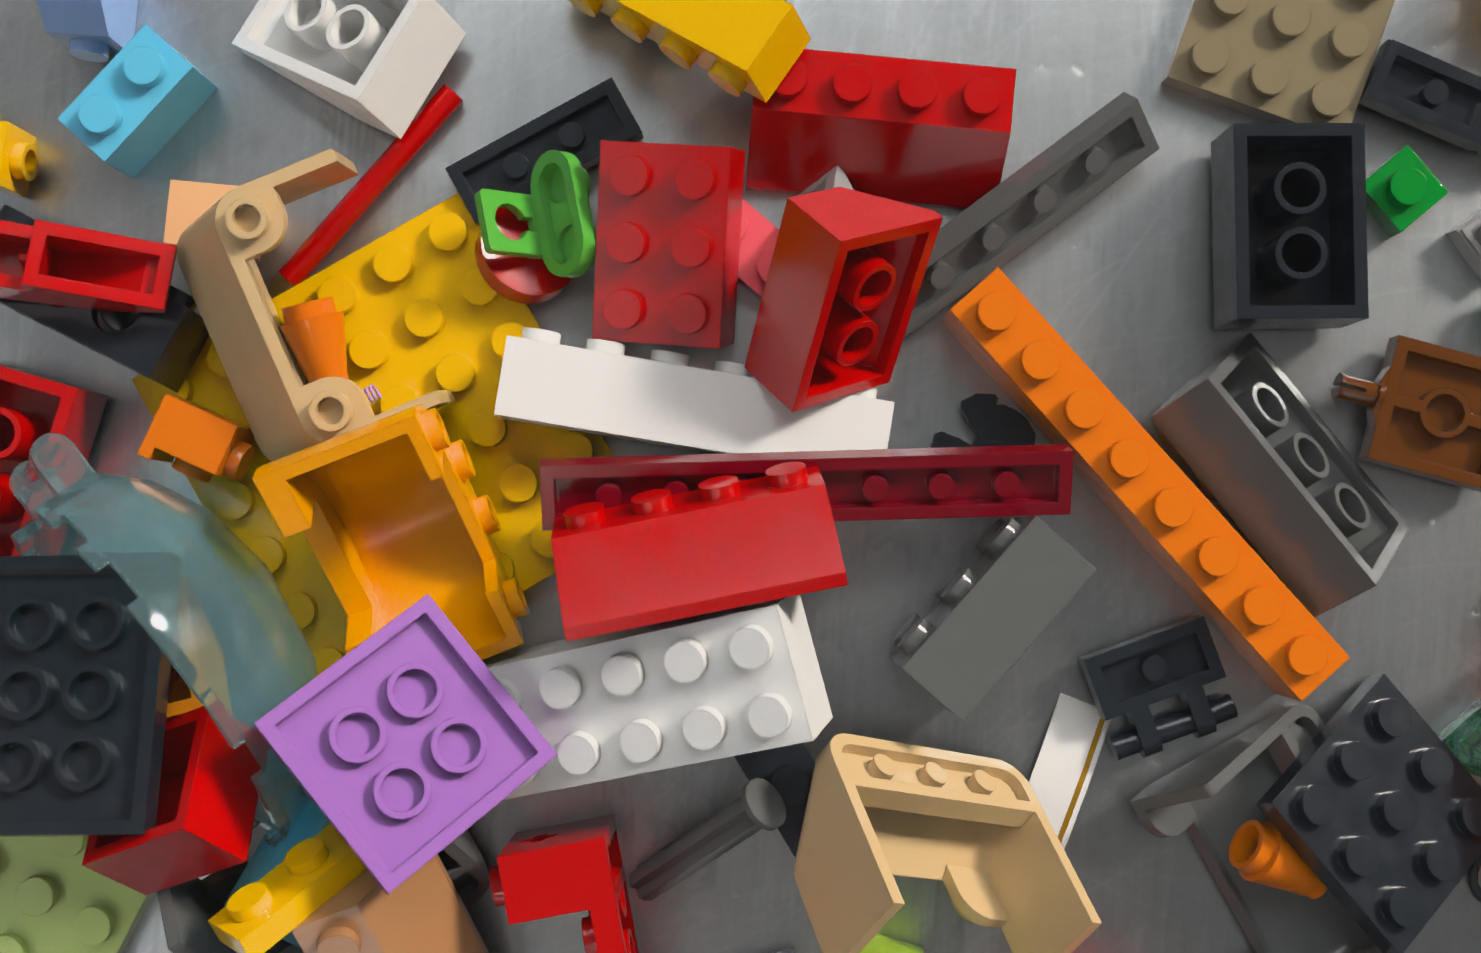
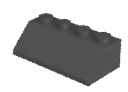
[1150,332,1410,618]

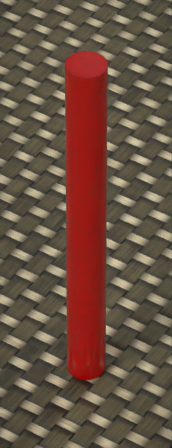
[278,84,463,286]

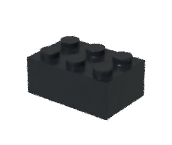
[1211,123,1369,329]

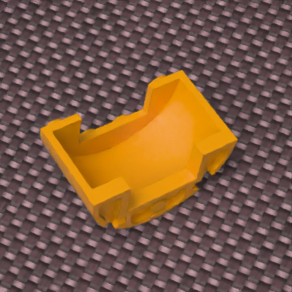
[252,404,530,660]

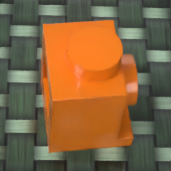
[137,394,256,483]

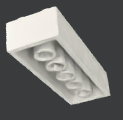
[482,595,833,800]

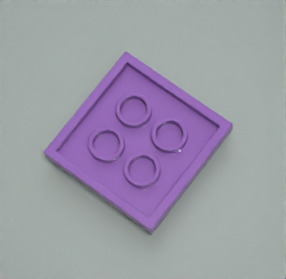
[254,594,558,895]

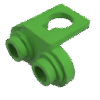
[474,150,597,278]

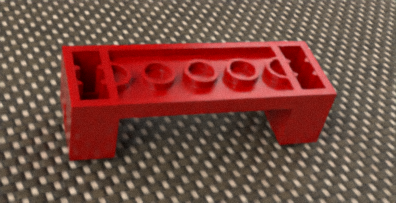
[490,814,640,953]

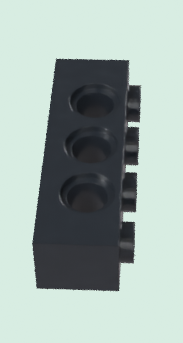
[0,204,210,393]

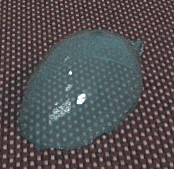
[9,433,318,848]

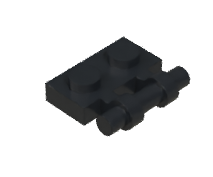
[1079,615,1238,761]

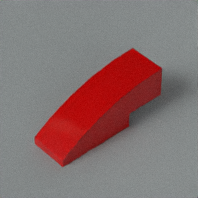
[0,219,178,313]

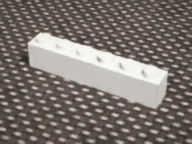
[494,327,895,454]

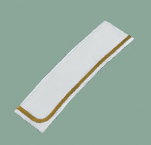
[1029,693,1111,849]

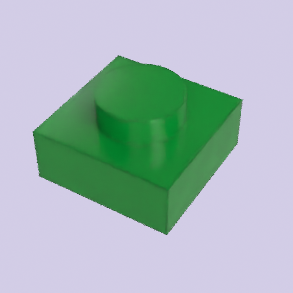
[1366,145,1449,237]

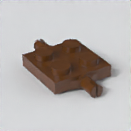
[1331,335,1481,492]

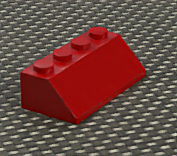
[746,49,1016,210]
[551,462,848,642]

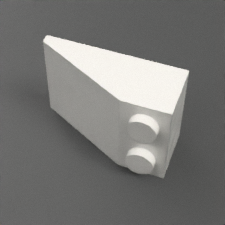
[231,0,466,139]

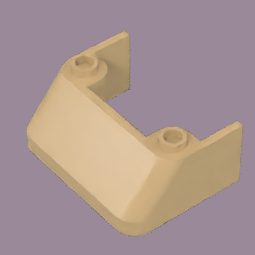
[176,148,455,461]
[794,733,1102,953]

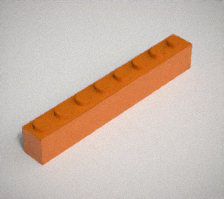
[940,267,1350,701]

